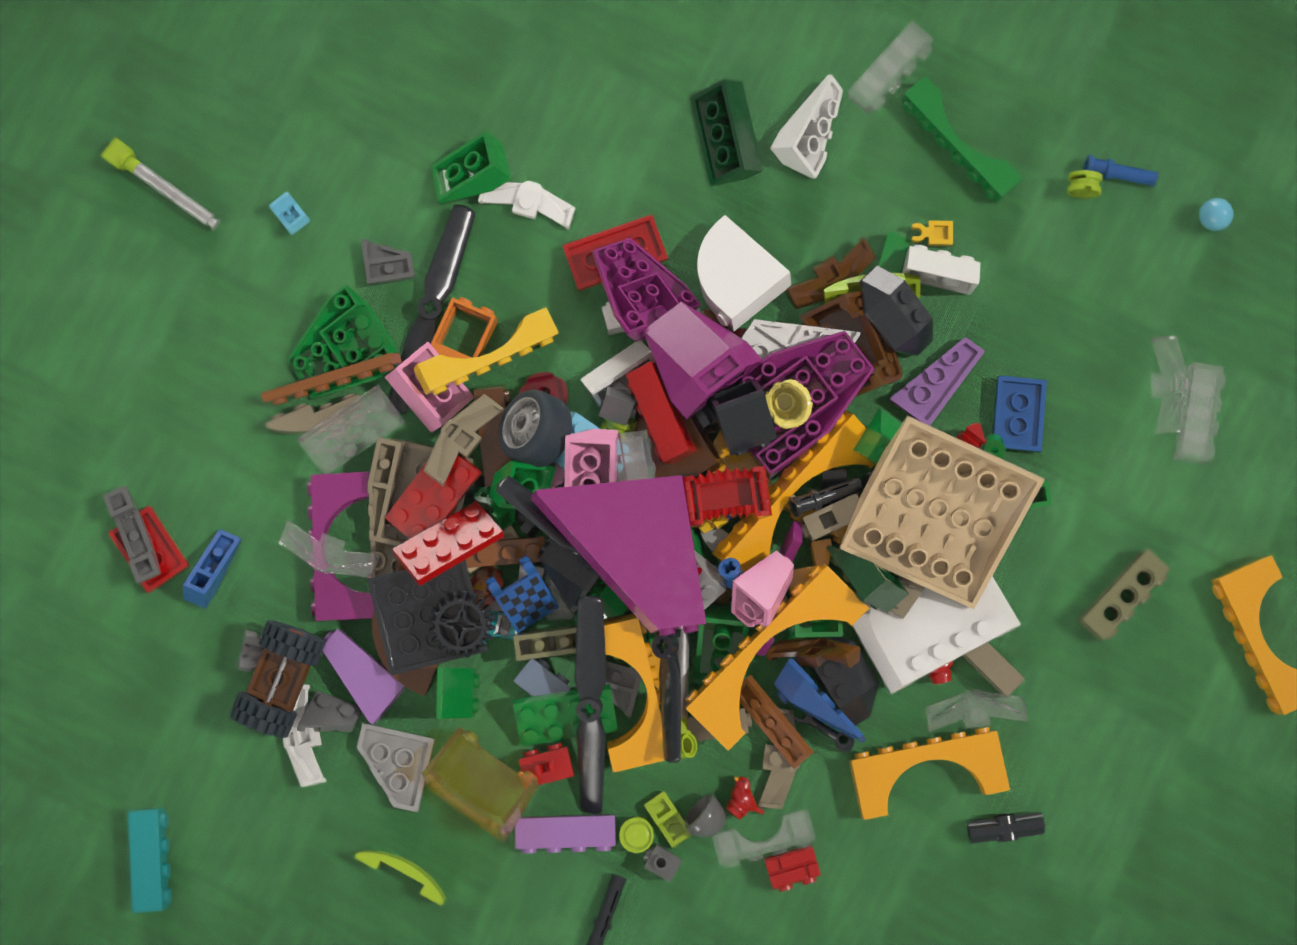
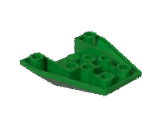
[287,285,399,400]

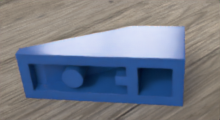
[183,529,241,609]

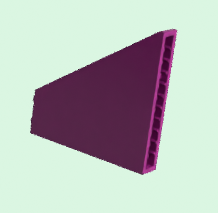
[531,475,706,636]

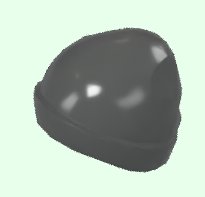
[685,793,726,838]

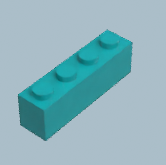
[128,808,172,913]

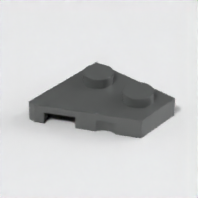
[361,239,416,286]
[605,661,642,717]
[297,691,362,732]

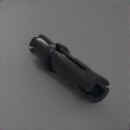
[586,874,627,945]

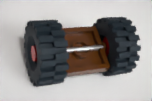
[229,620,326,738]

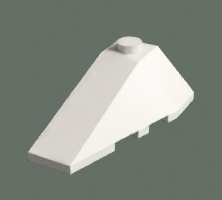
[770,74,843,179]

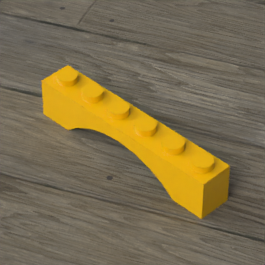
[413,307,559,396]

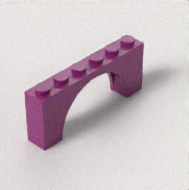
[307,472,374,622]

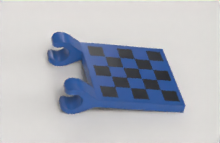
[485,556,559,633]

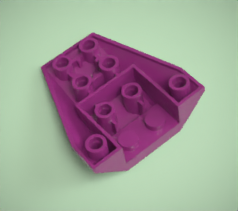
[592,238,701,342]
[643,302,763,420]

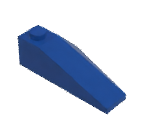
[774,658,866,743]

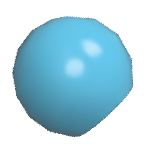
[1199,198,1234,231]

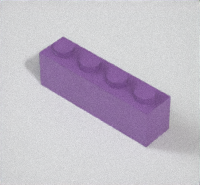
[515,814,616,853]

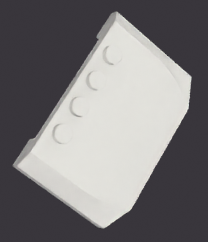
[852,576,1021,695]

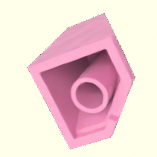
[731,550,794,627]

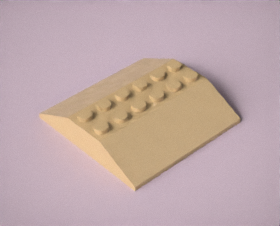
[840,416,1045,609]

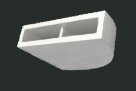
[697,215,791,332]

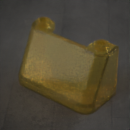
[421,727,539,842]

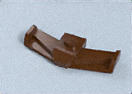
[784,237,875,310]
[766,638,860,668]

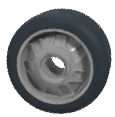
[498,390,572,468]

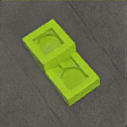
[644,791,692,849]

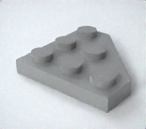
[357,723,435,812]

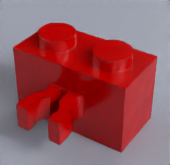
[519,743,575,788]

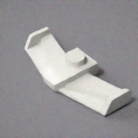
[478,181,576,230]
[283,685,327,787]

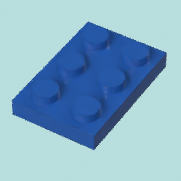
[993,376,1047,453]

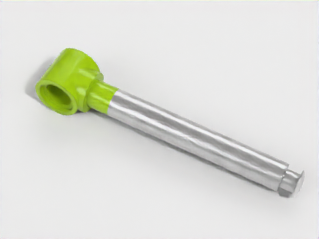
[100,137,221,231]
[662,629,697,759]

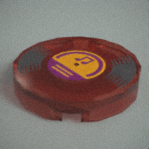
[471,566,503,609]

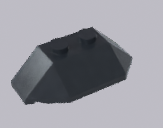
[860,266,933,356]
[812,637,879,726]

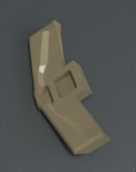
[423,394,504,487]
[758,708,800,809]

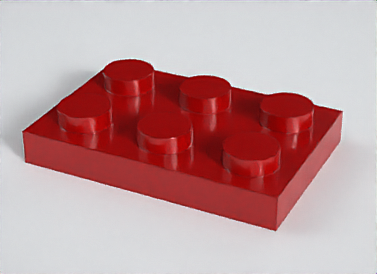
[108,506,190,593]

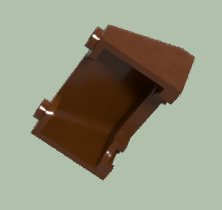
[800,290,902,398]

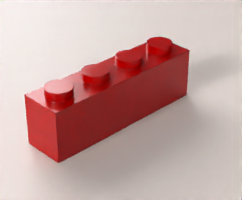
[626,361,697,464]

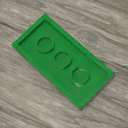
[513,684,618,746]

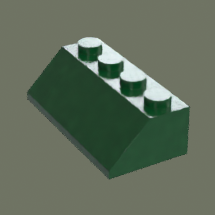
[690,79,763,186]

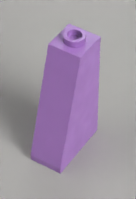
[323,629,407,724]

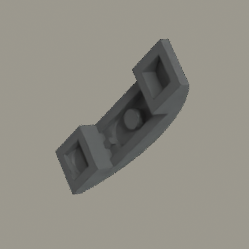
[103,486,161,584]

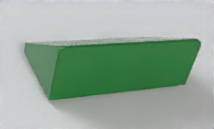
[878,231,910,273]

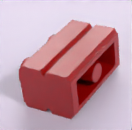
[764,844,821,892]

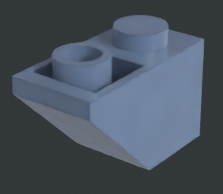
[514,658,571,696]

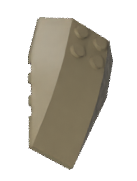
[367,437,474,578]

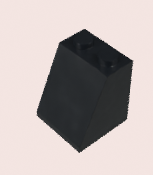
[709,378,777,456]

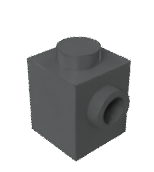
[598,386,637,425]
[643,843,683,882]

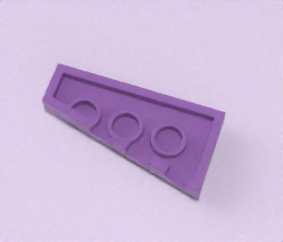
[889,337,985,426]

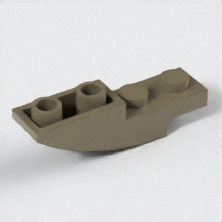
[265,393,366,435]

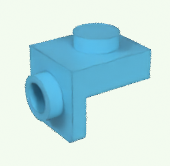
[269,192,310,235]

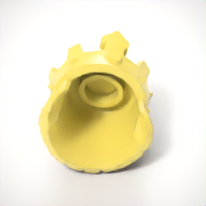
[764,379,813,429]

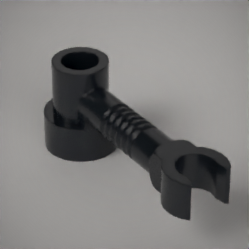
[794,714,855,753]

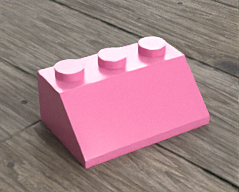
[385,342,474,433]
[564,429,618,487]

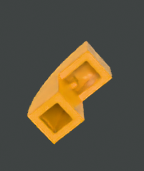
[788,538,832,596]

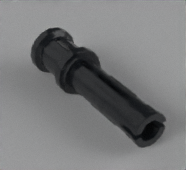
[788,477,863,518]

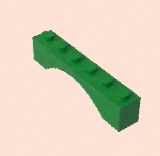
[901,75,1023,203]

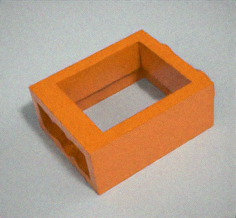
[431,297,498,359]

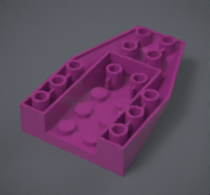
[718,331,874,479]

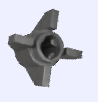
[236,630,264,671]

